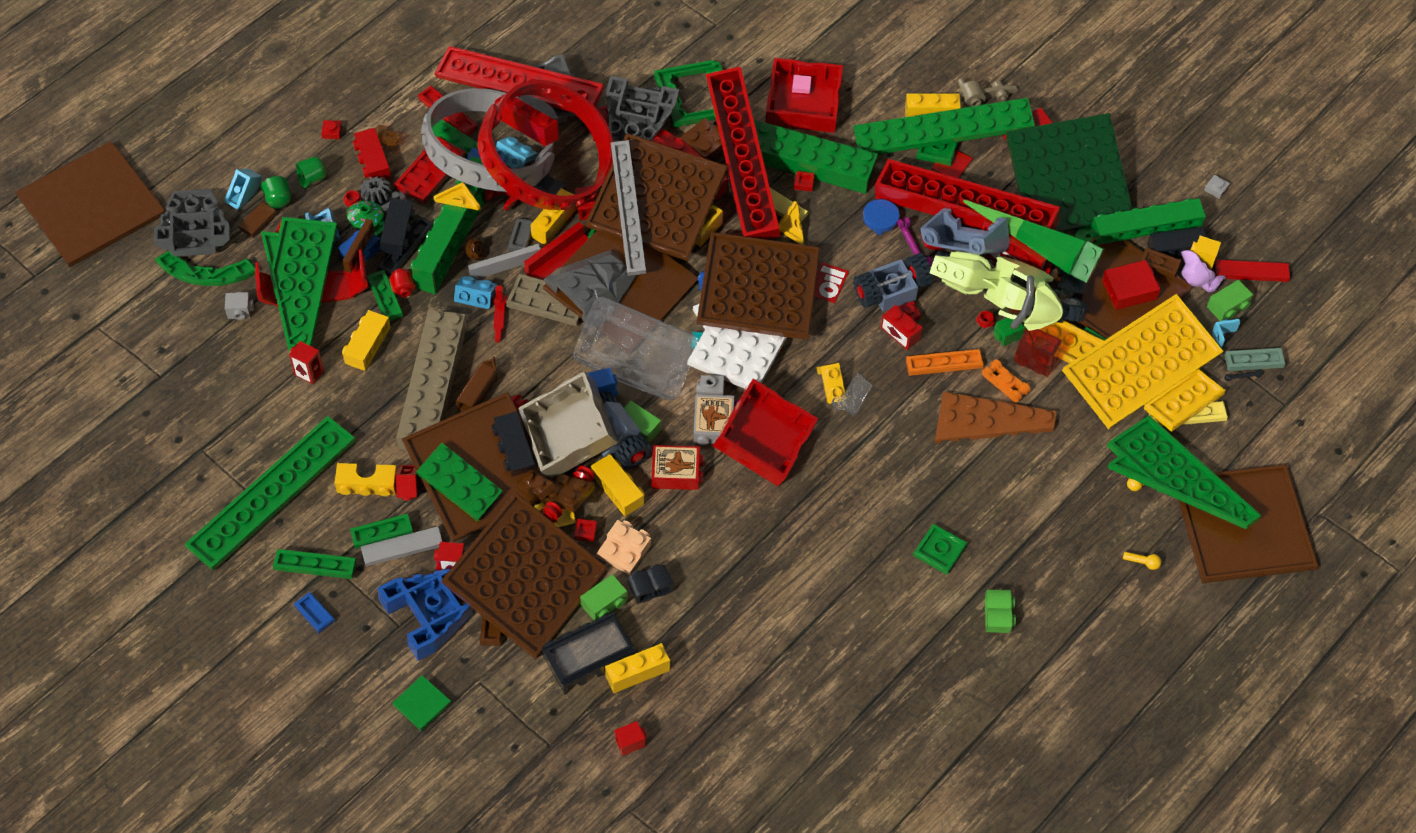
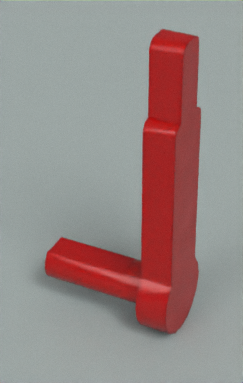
[493,285,507,343]

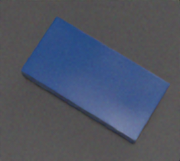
[294,592,335,634]

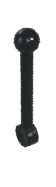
[1224,370,1263,381]

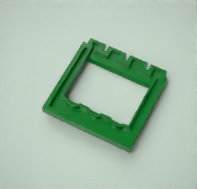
[653,60,724,128]

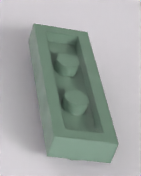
[1224,348,1285,371]

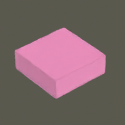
[792,75,811,94]

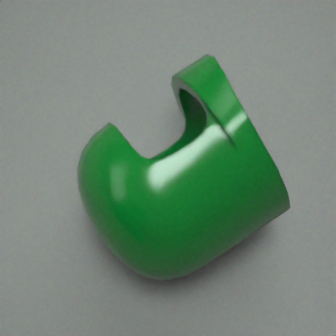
[295,156,327,188]
[261,176,291,208]

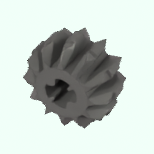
[360,175,392,205]

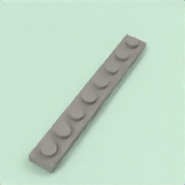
[611,140,646,276]

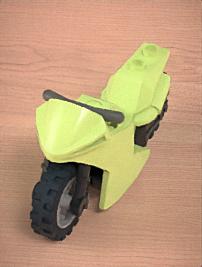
[930,251,1088,331]

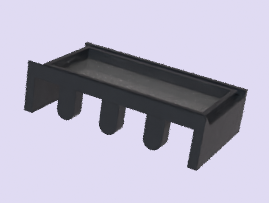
[542,612,637,695]

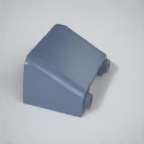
[921,208,1010,254]

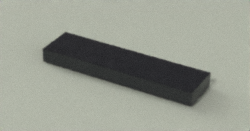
[377,216,434,276]

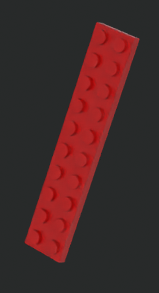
[434,46,605,112]

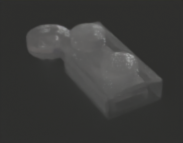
[832,374,873,416]

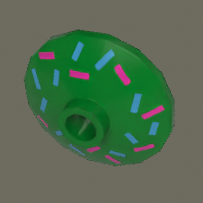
[347,200,383,229]

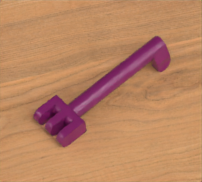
[897,217,933,268]

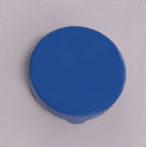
[863,199,900,235]

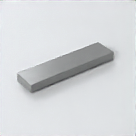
[468,244,540,279]
[361,527,442,567]

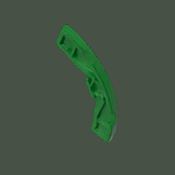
[155,251,255,286]

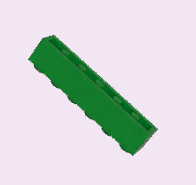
[1091,198,1206,245]

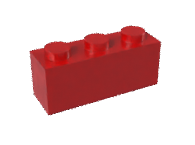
[352,128,391,180]

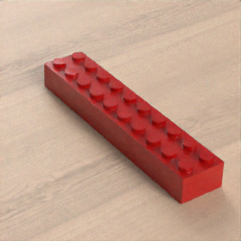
[706,66,780,240]
[875,159,1060,230]

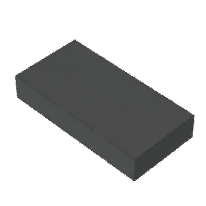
[508,218,533,251]

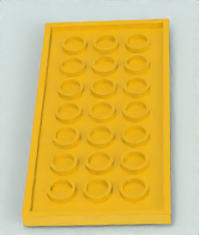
[1062,294,1224,429]

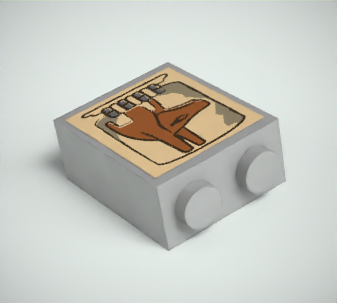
[693,394,734,445]

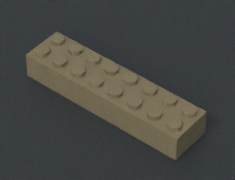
[396,310,467,450]

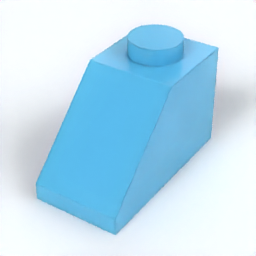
[224,169,262,210]

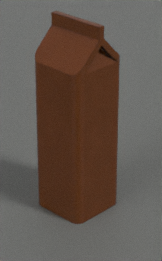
[456,356,497,412]

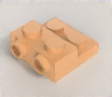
[596,520,651,575]

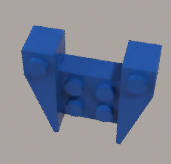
[378,569,473,661]

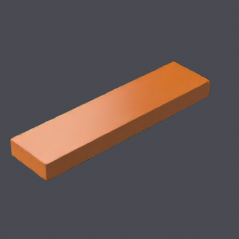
[906,349,984,376]

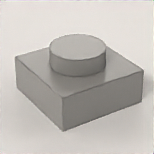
[1204,175,1230,199]

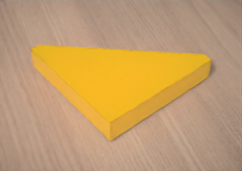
[433,182,480,210]
[778,201,805,245]

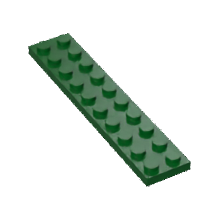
[853,98,1035,154]
[184,416,356,571]

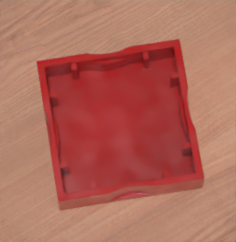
[765,58,843,133]
[712,378,818,486]

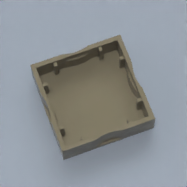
[519,371,618,479]

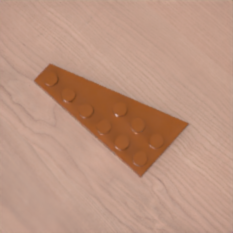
[934,392,1057,444]

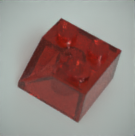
[1013,328,1062,377]

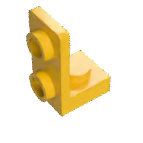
[816,363,846,404]

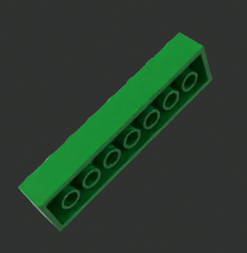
[753,119,878,194]
[410,156,486,295]

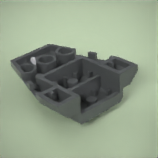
[606,76,679,142]
[154,189,230,257]
[544,250,636,332]

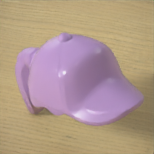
[1181,250,1226,292]

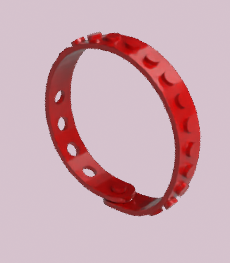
[478,80,613,210]

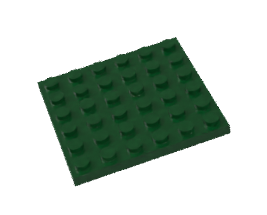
[1005,113,1132,232]

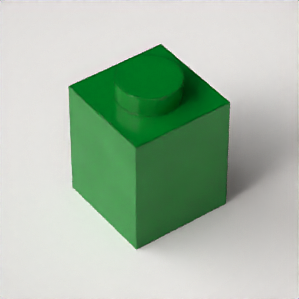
[993,318,1025,347]

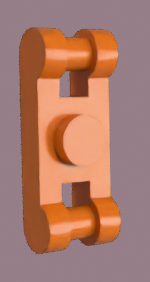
[982,359,1031,403]

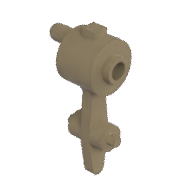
[958,78,1018,107]

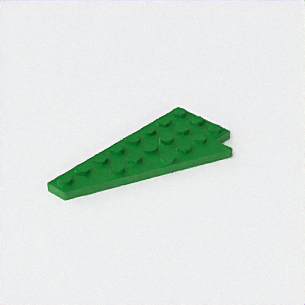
[261,217,338,353]
[1107,415,1261,529]

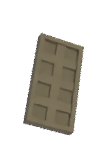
[506,274,580,327]

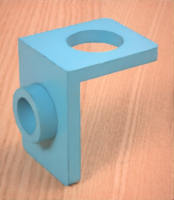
[1212,319,1240,348]

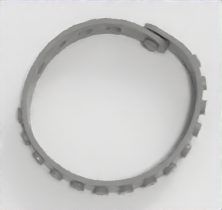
[421,88,555,191]

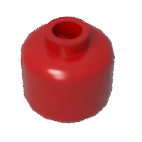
[389,268,416,297]

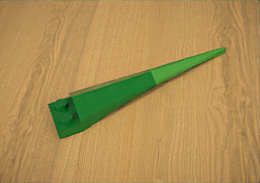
[963,200,1105,283]

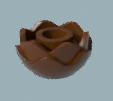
[465,238,484,261]

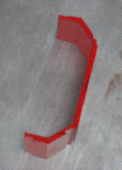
[255,249,368,308]

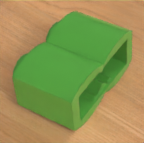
[985,590,1016,633]

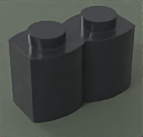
[628,564,674,604]

